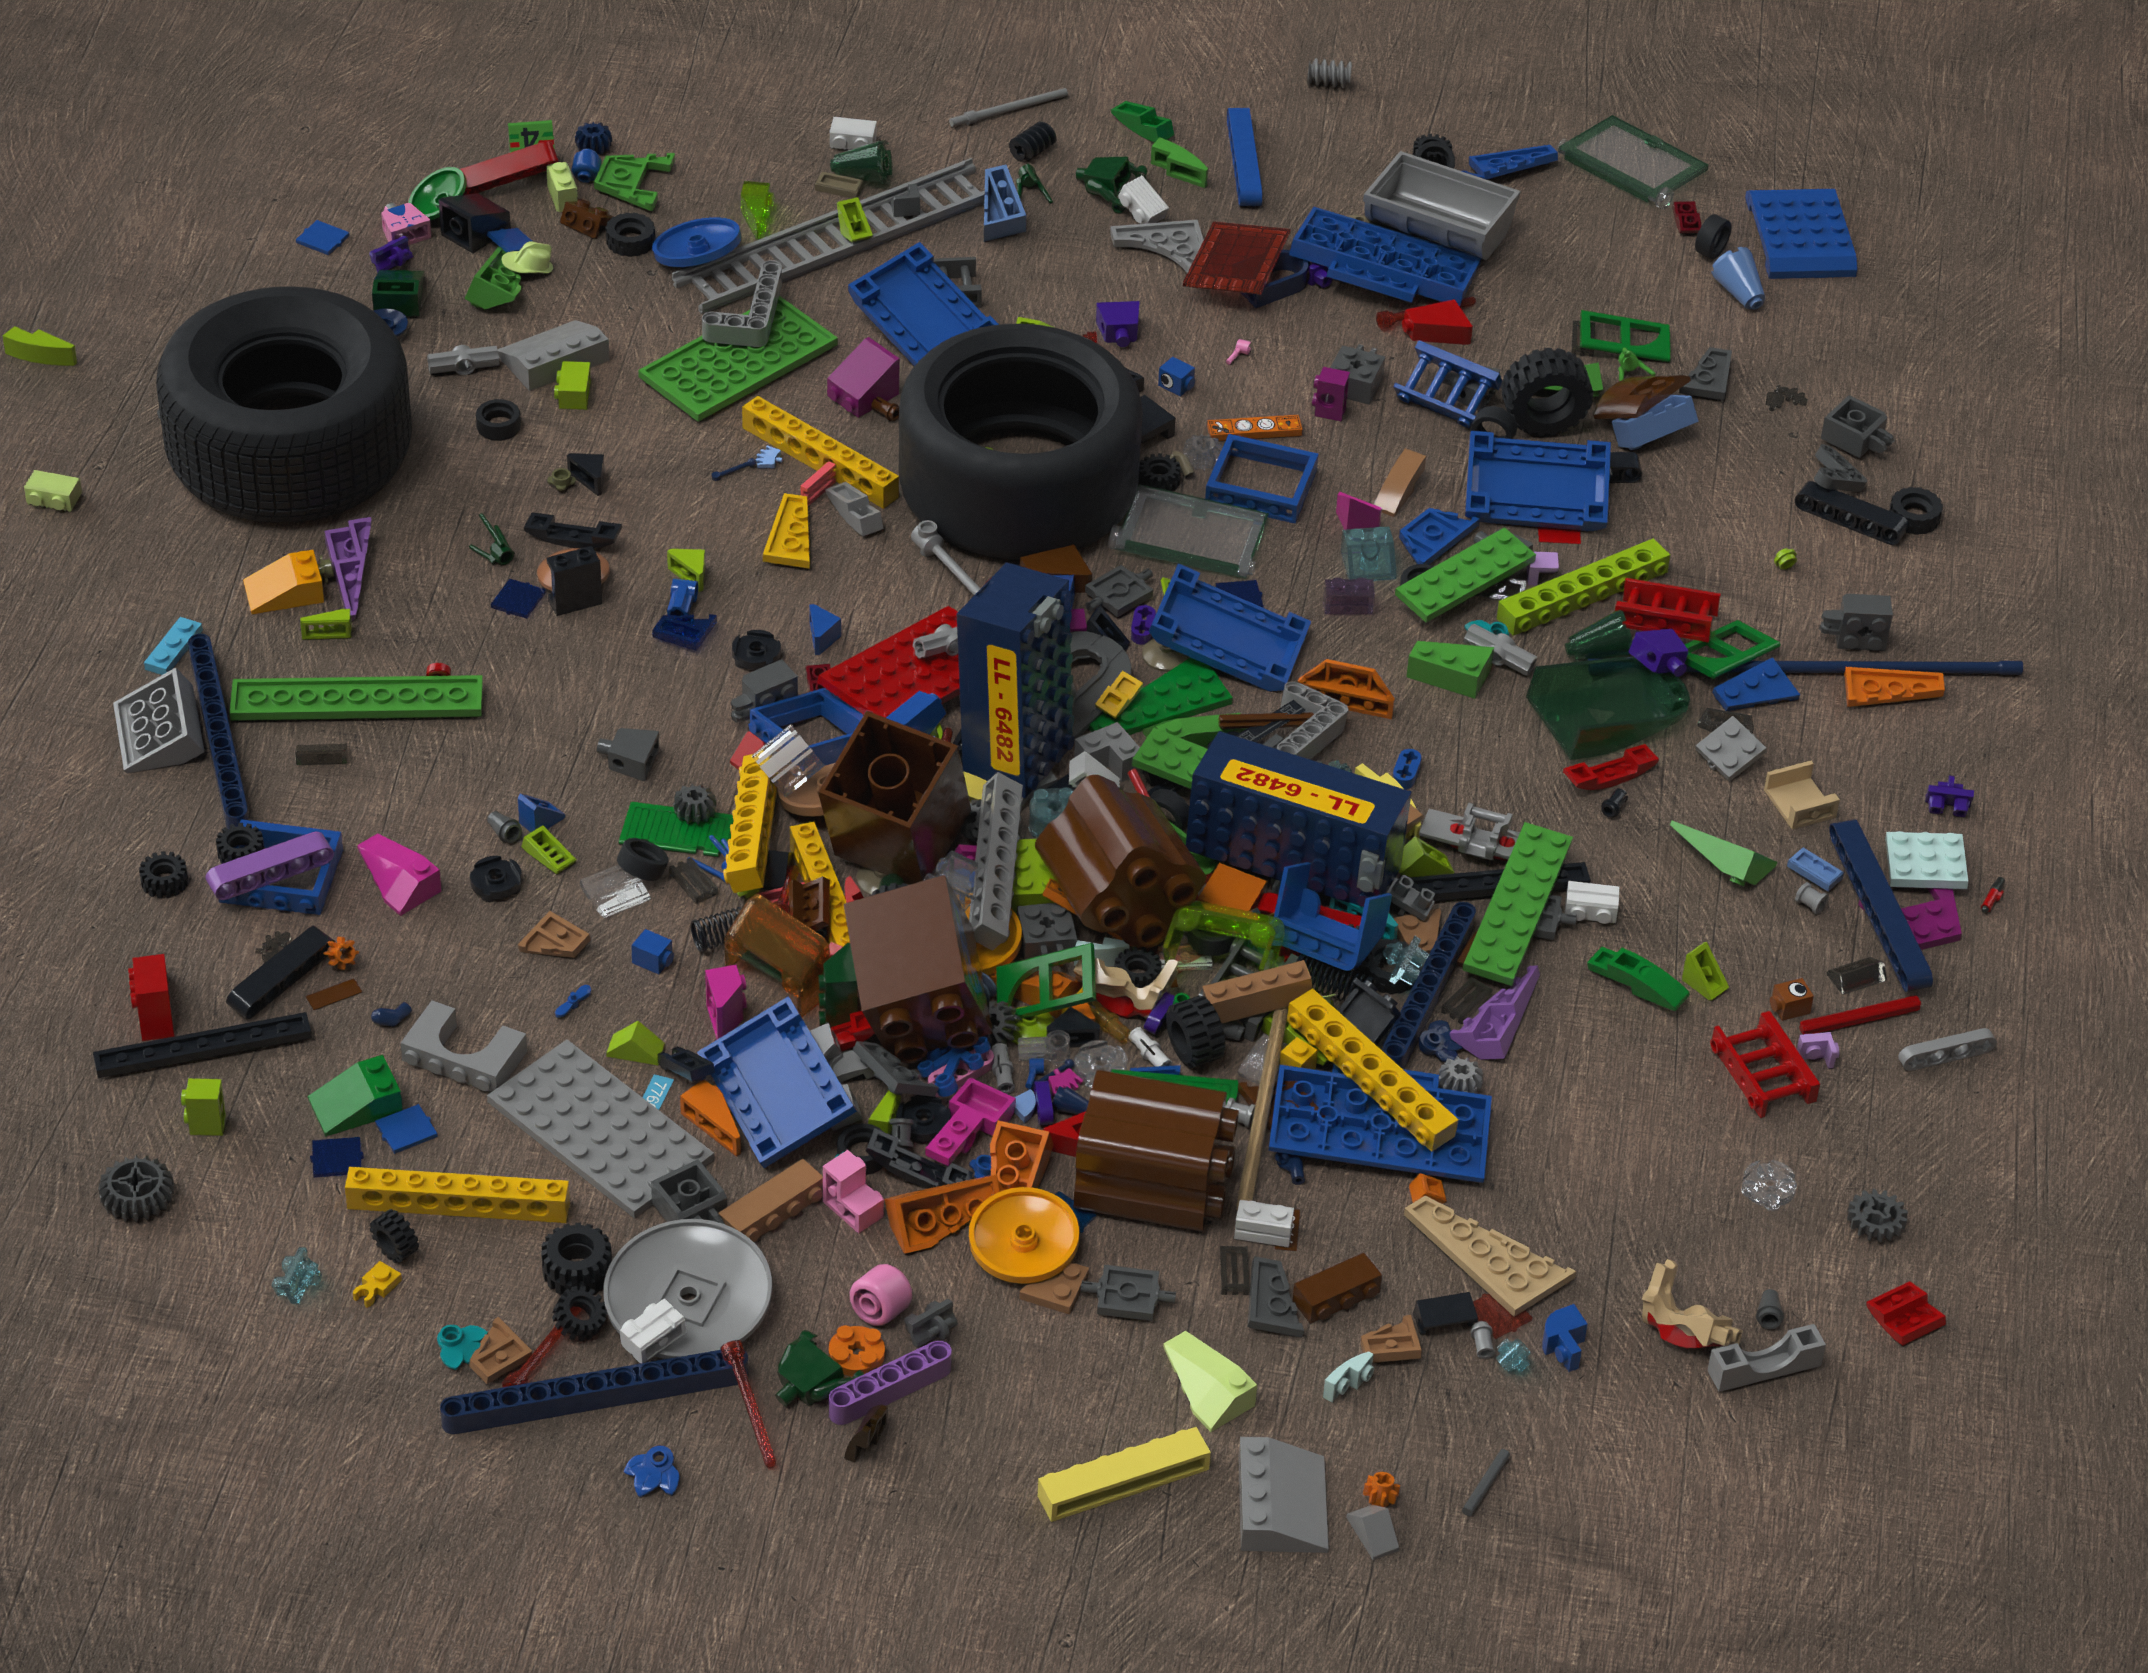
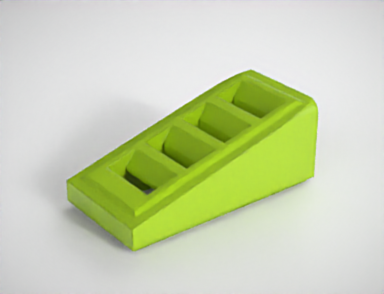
[300,609,352,639]
[521,825,577,874]
[868,1090,901,1135]

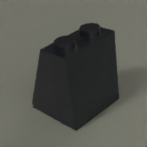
[439,193,511,254]

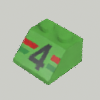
[508,120,555,172]

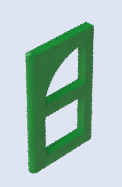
[1580,310,1671,363]
[1684,620,1781,679]
[996,943,1096,1023]

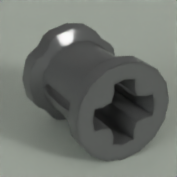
[889,1118,914,1149]

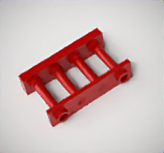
[1613,578,1721,642]
[1710,1011,1820,1118]

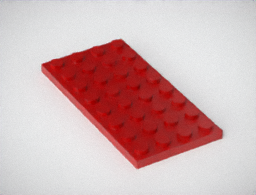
[817,606,960,718]

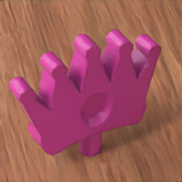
[1048,1068,1083,1096]

